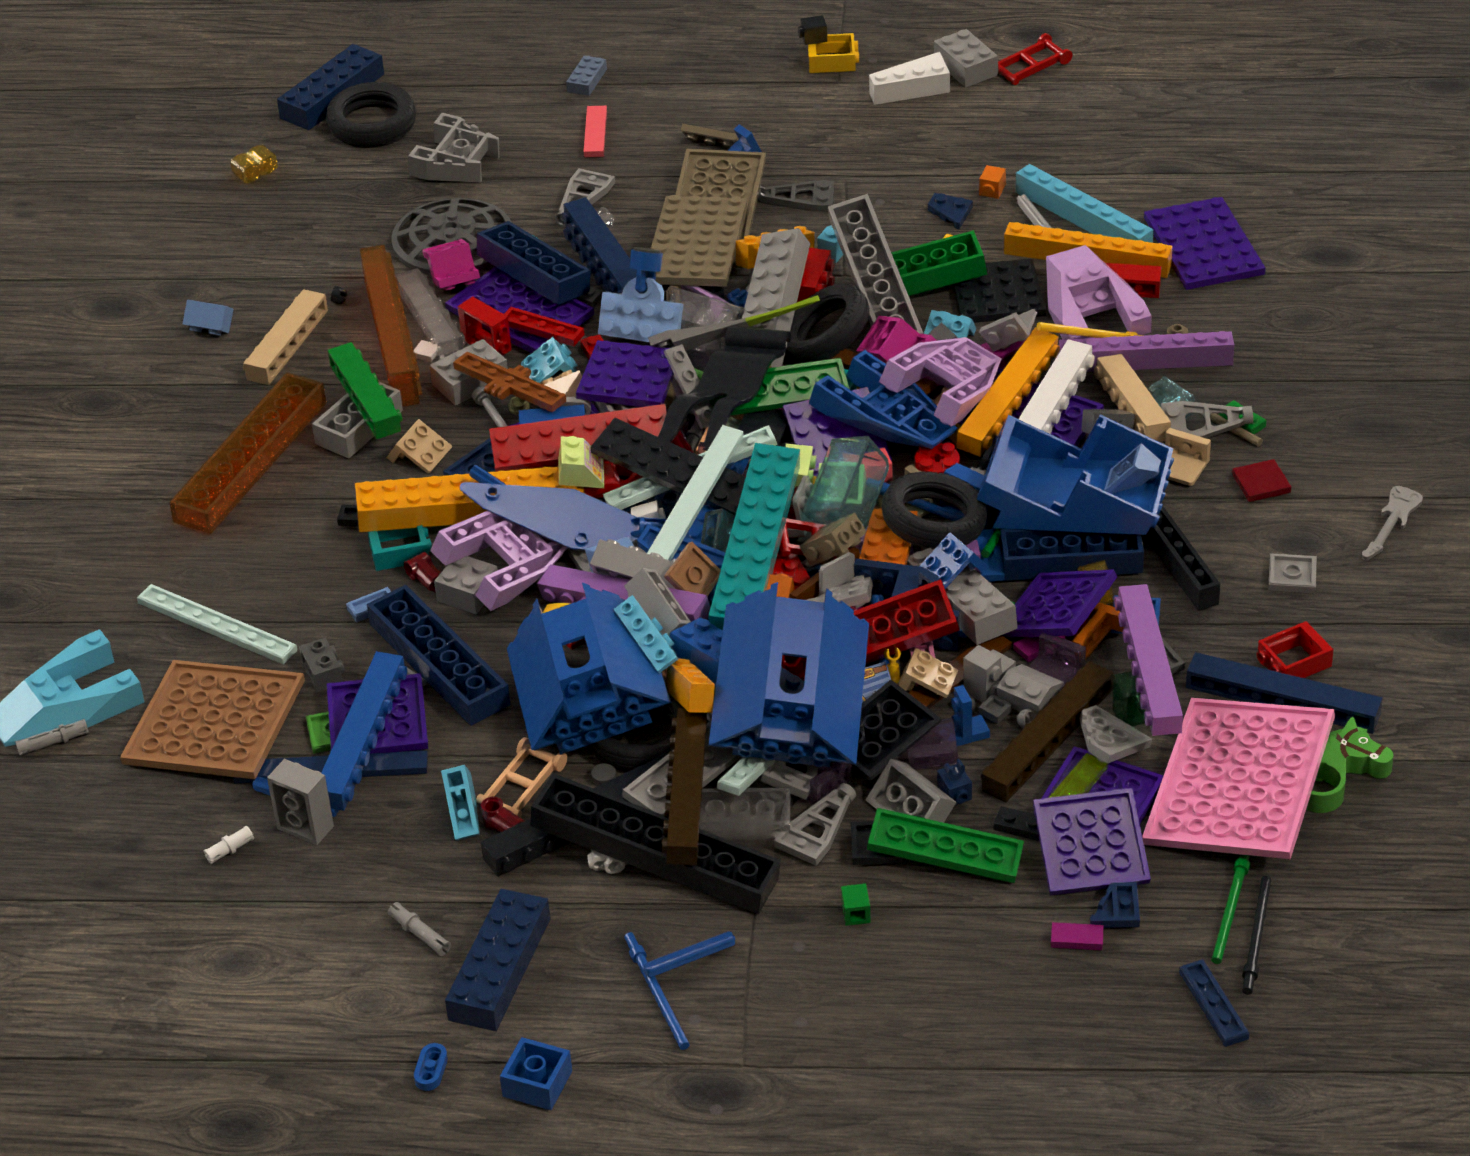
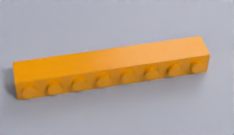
[1004,222,1172,278]
[956,327,1060,457]

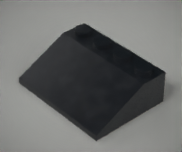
[832,680,942,780]

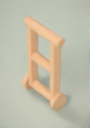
[476,737,567,818]

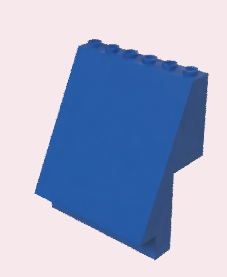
[977,414,1174,535]

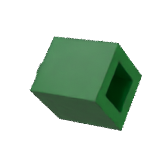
[841,884,871,926]

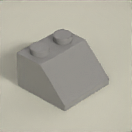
[996,664,1064,713]

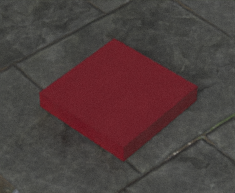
[1232,459,1292,502]

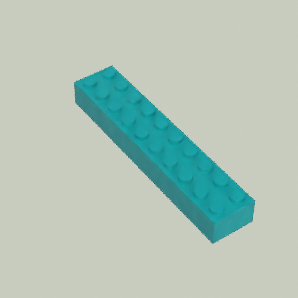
[709,443,800,630]

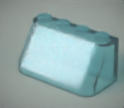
[803,436,889,529]

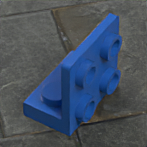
[920,532,989,589]

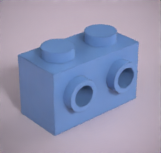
[183,300,233,336]

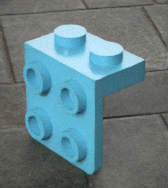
[924,310,976,338]
[521,337,578,383]

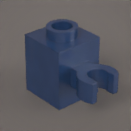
[937,759,972,805]

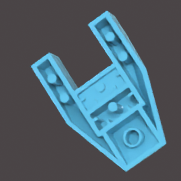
[0,629,144,747]

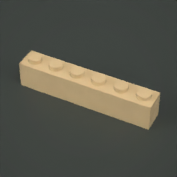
[243,289,328,385]
[1094,354,1171,442]

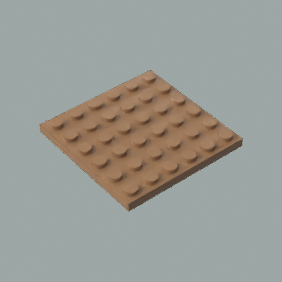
[120,660,305,779]

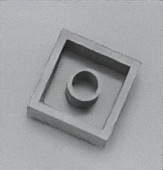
[434,556,498,614]

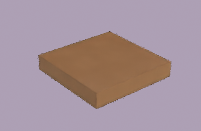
[664,542,721,596]

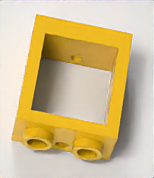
[808,33,859,73]

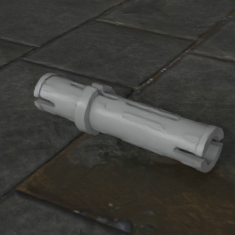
[15,719,89,756]
[388,902,451,956]

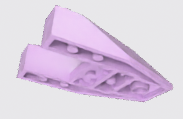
[1046,245,1152,339]
[879,337,1002,426]
[430,511,568,611]

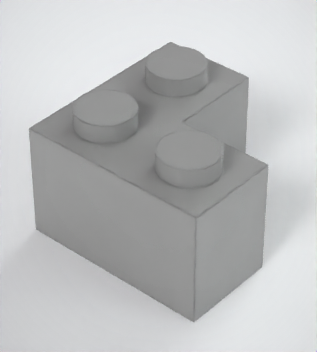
[964,645,1016,703]

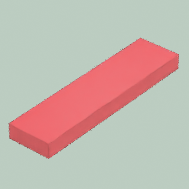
[584,106,607,157]

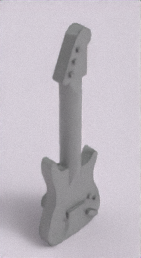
[1362,486,1423,560]

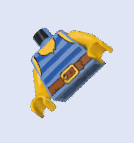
[862,647,901,703]

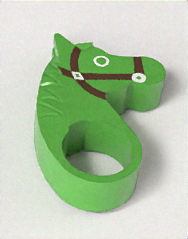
[1306,717,1393,813]

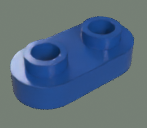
[414,1043,448,1091]

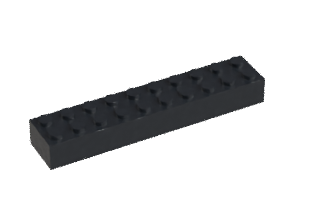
[530,773,781,914]

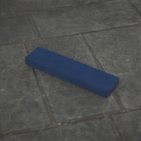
[1179,959,1250,1047]

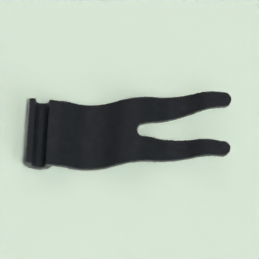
[658,326,791,451]

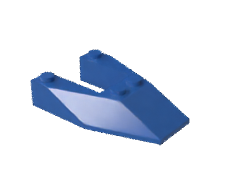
[808,350,957,449]

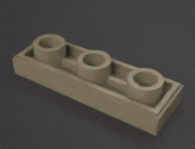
[681,124,739,148]

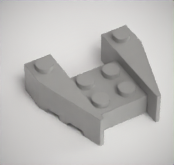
[408,113,500,182]

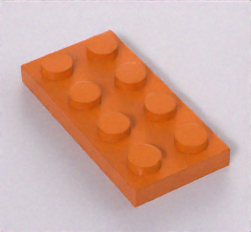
[859,508,918,565]

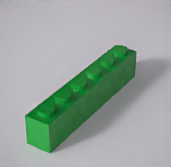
[328,342,403,439]

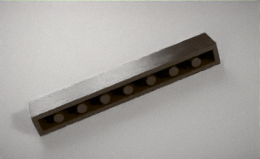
[980,661,1114,803]
[662,708,707,865]

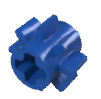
[726,288,748,316]

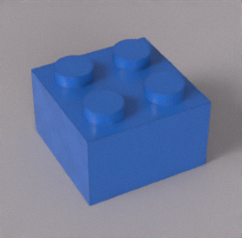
[500,1037,572,1110]

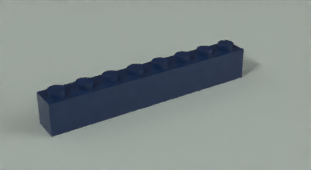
[1186,652,1383,734]

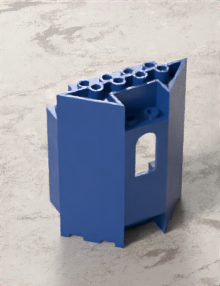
[507,582,672,754]
[709,582,869,767]

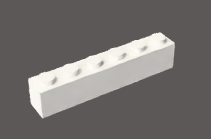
[1019,339,1095,434]

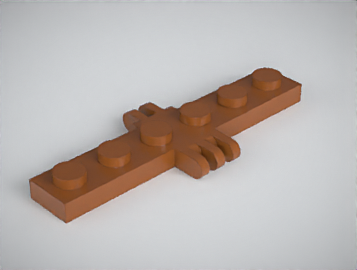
[453,351,566,412]

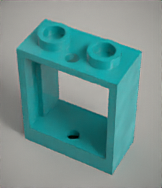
[368,525,432,571]

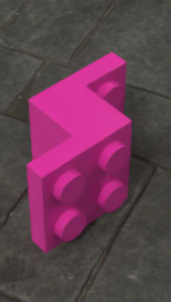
[422,239,480,290]
[856,316,936,364]

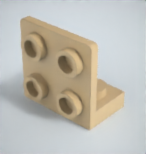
[387,419,452,474]
[897,648,958,698]

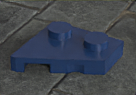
[1090,882,1140,928]

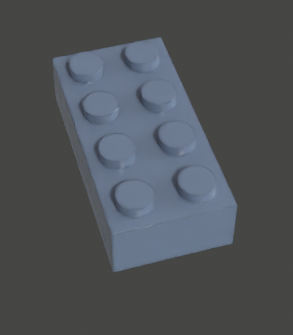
[566,56,607,96]

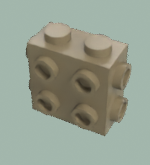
[799,513,866,566]

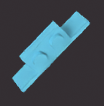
[614,595,678,673]

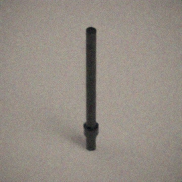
[1242,876,1271,995]

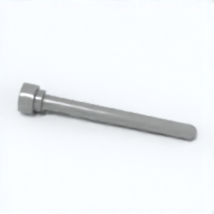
[472,386,507,427]

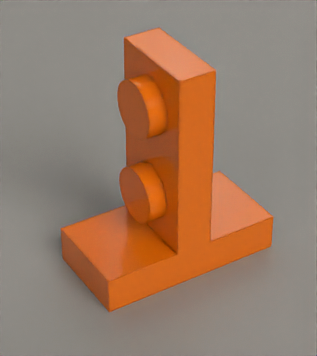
[1072,602,1124,660]

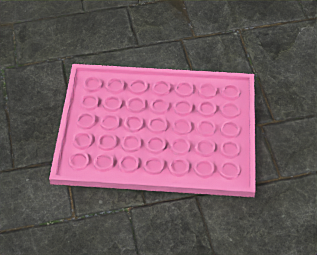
[1142,698,1335,859]

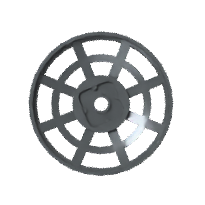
[391,198,512,275]

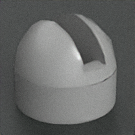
[1017,709,1037,728]

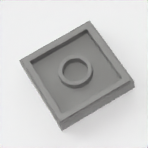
[1268,554,1317,593]

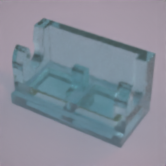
[1148,376,1195,418]

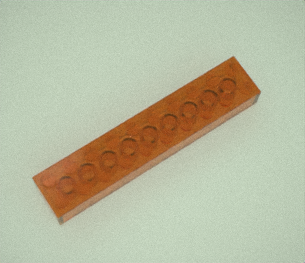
[360,245,422,407]
[169,372,327,534]

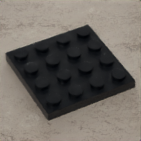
[953,259,1046,323]

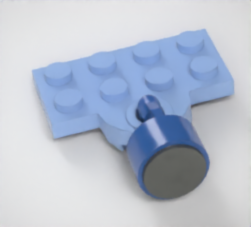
[598,247,683,342]

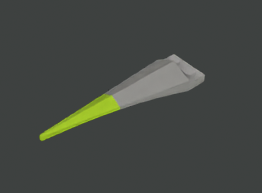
[648,295,820,351]

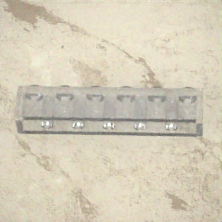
[395,268,466,359]

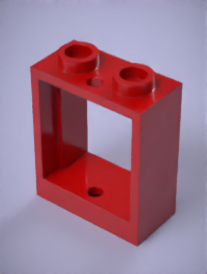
[457,297,512,356]
[1256,621,1334,678]

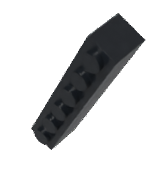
[1144,506,1220,611]

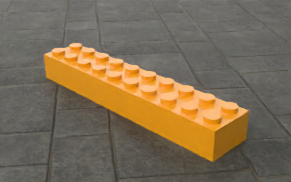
[355,467,584,532]

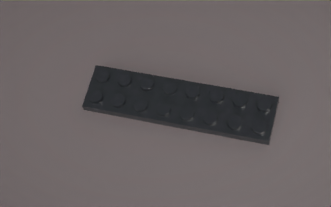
[590,418,746,518]

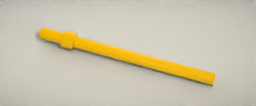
[1036,322,1144,338]

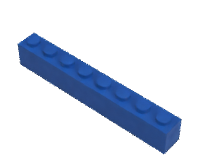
[321,651,407,811]

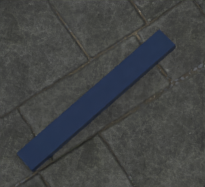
[233,751,428,784]

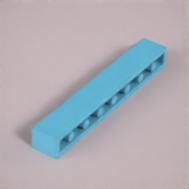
[1016,164,1153,243]

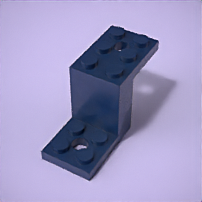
[854,558,960,651]

